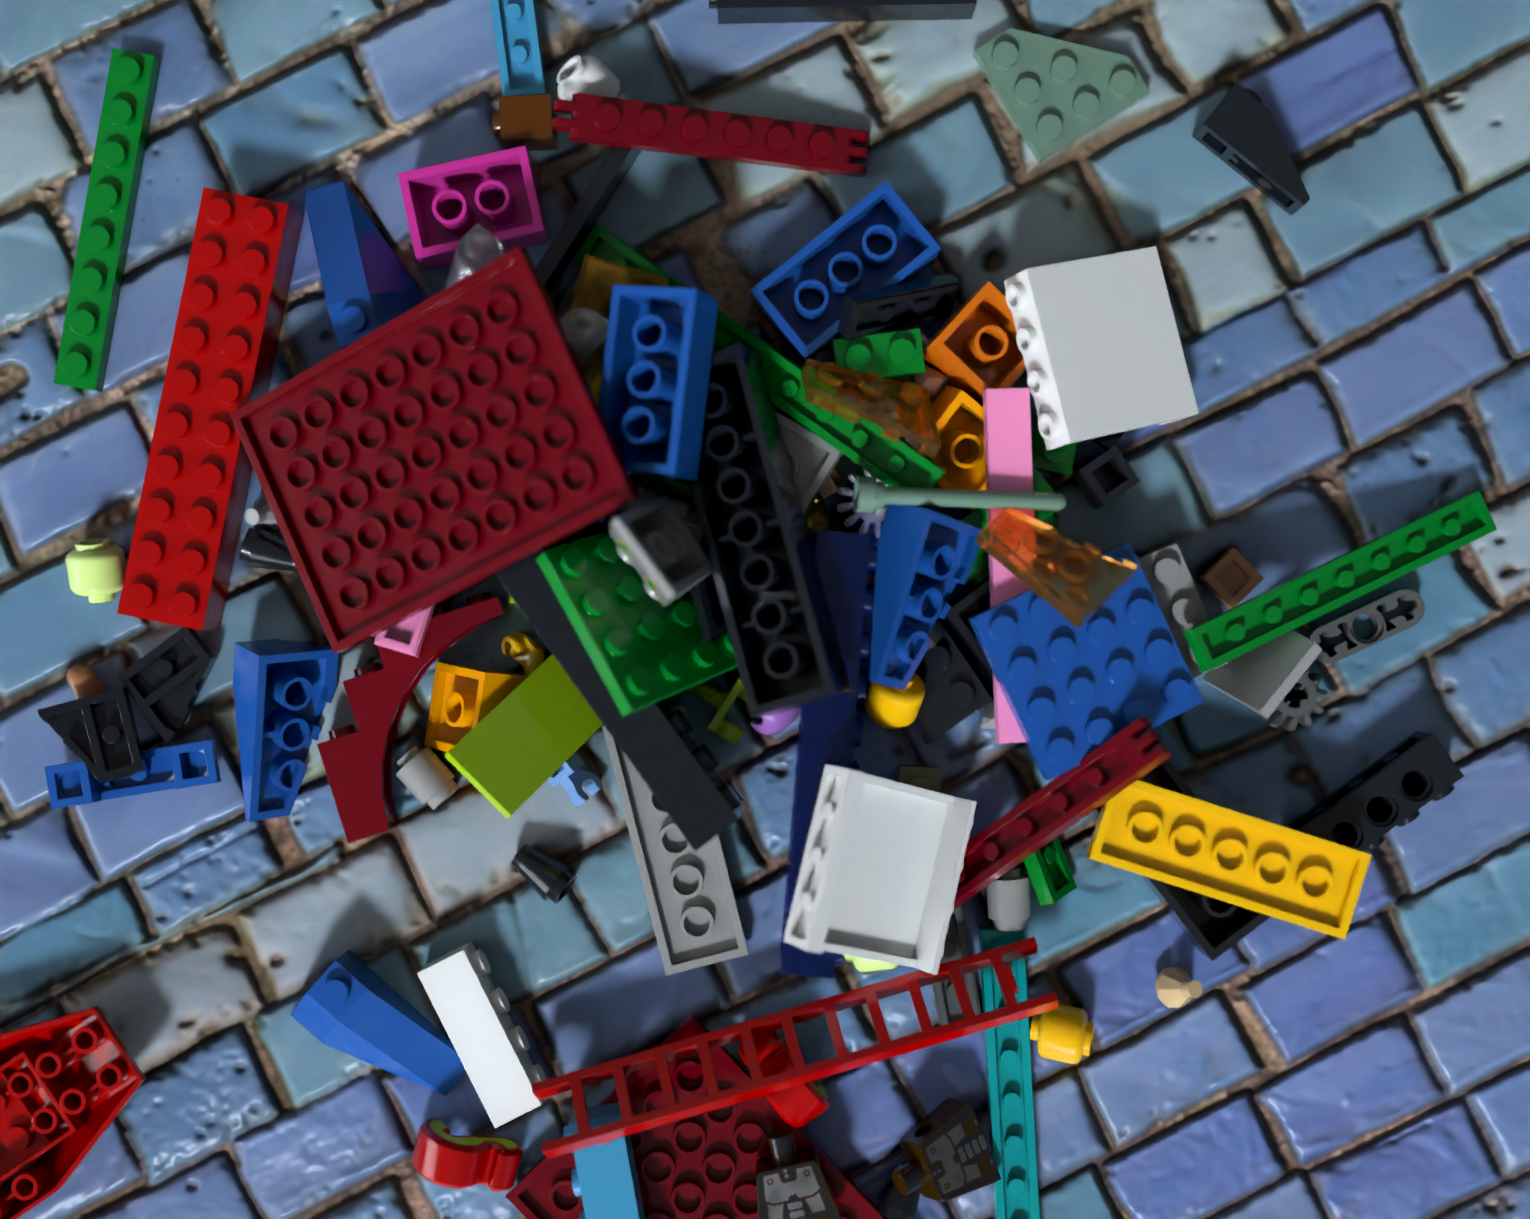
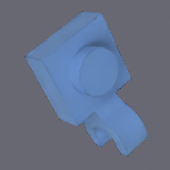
[548,752,603,807]

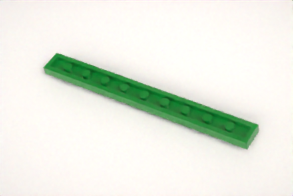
[575,224,947,507]

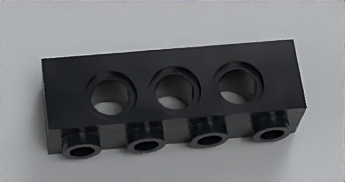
[1286,731,1464,852]

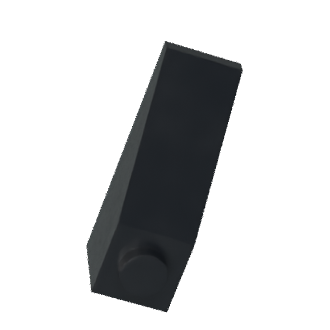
[1192,84,1310,215]

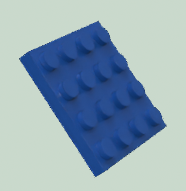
[969,542,1204,780]

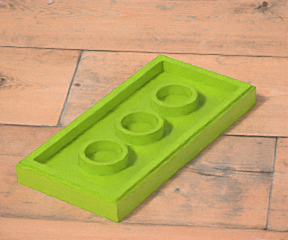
[444,654,603,819]

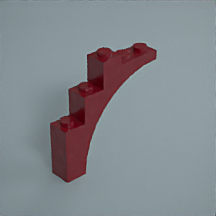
[317,591,510,843]

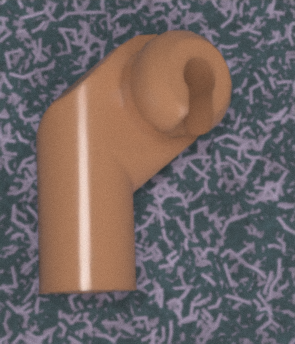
[66,665,105,699]

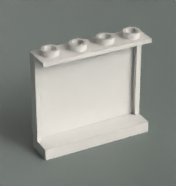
[1004,246,1199,451]
[783,764,977,975]

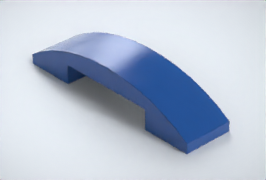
[44,739,221,809]

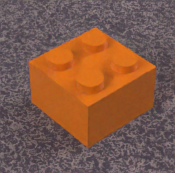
[923,281,1026,407]

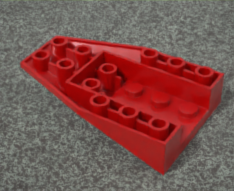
[0,1006,146,1219]

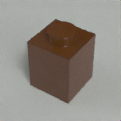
[492,94,558,151]

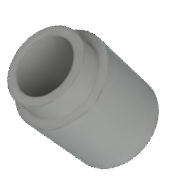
[396,746,459,810]
[986,866,1031,931]

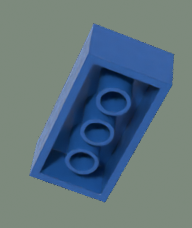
[750,181,941,366]
[599,285,718,481]

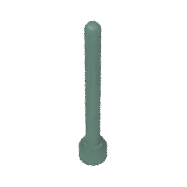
[853,476,1067,513]

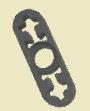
[1304,589,1425,664]

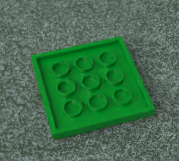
[536,530,738,717]

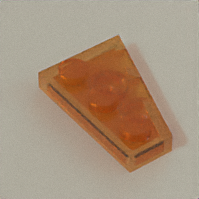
[801,359,941,459]
[976,507,1139,629]

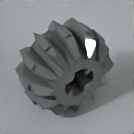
[1255,666,1329,731]

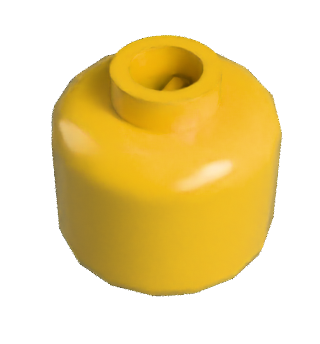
[864,672,925,729]
[1030,1004,1095,1064]

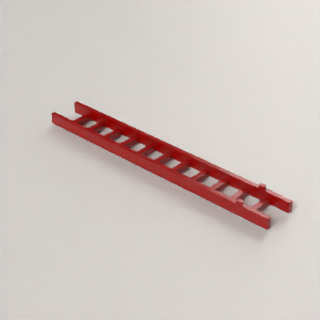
[531,937,1058,1159]

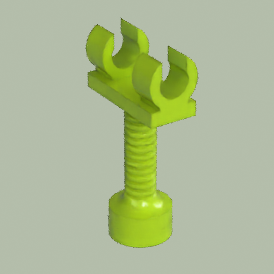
[687,677,747,746]

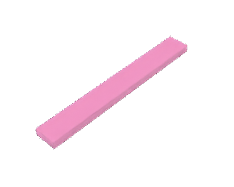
[983,388,1037,744]

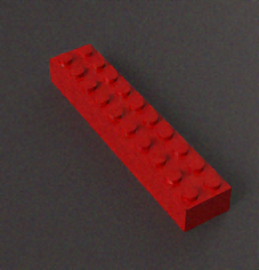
[117,187,304,631]

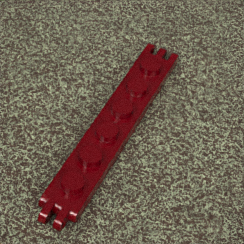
[552,93,870,177]
[954,716,1172,909]

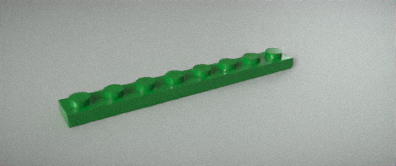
[53,48,161,393]
[1183,491,1497,672]

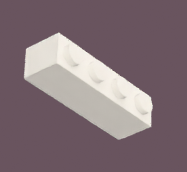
[417,942,547,1128]

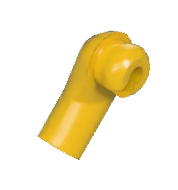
[501,632,545,676]

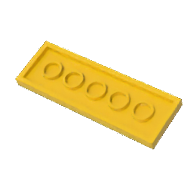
[1086,780,1372,940]

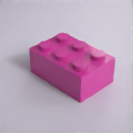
[397,145,551,270]

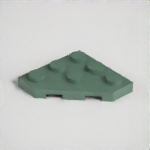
[973,28,1151,163]

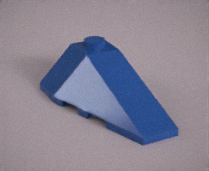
[303,180,424,349]
[869,504,984,690]
[233,639,339,822]
[291,950,466,1096]

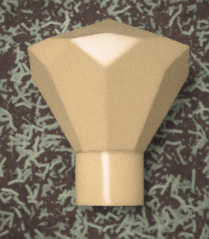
[1155,966,1203,1008]

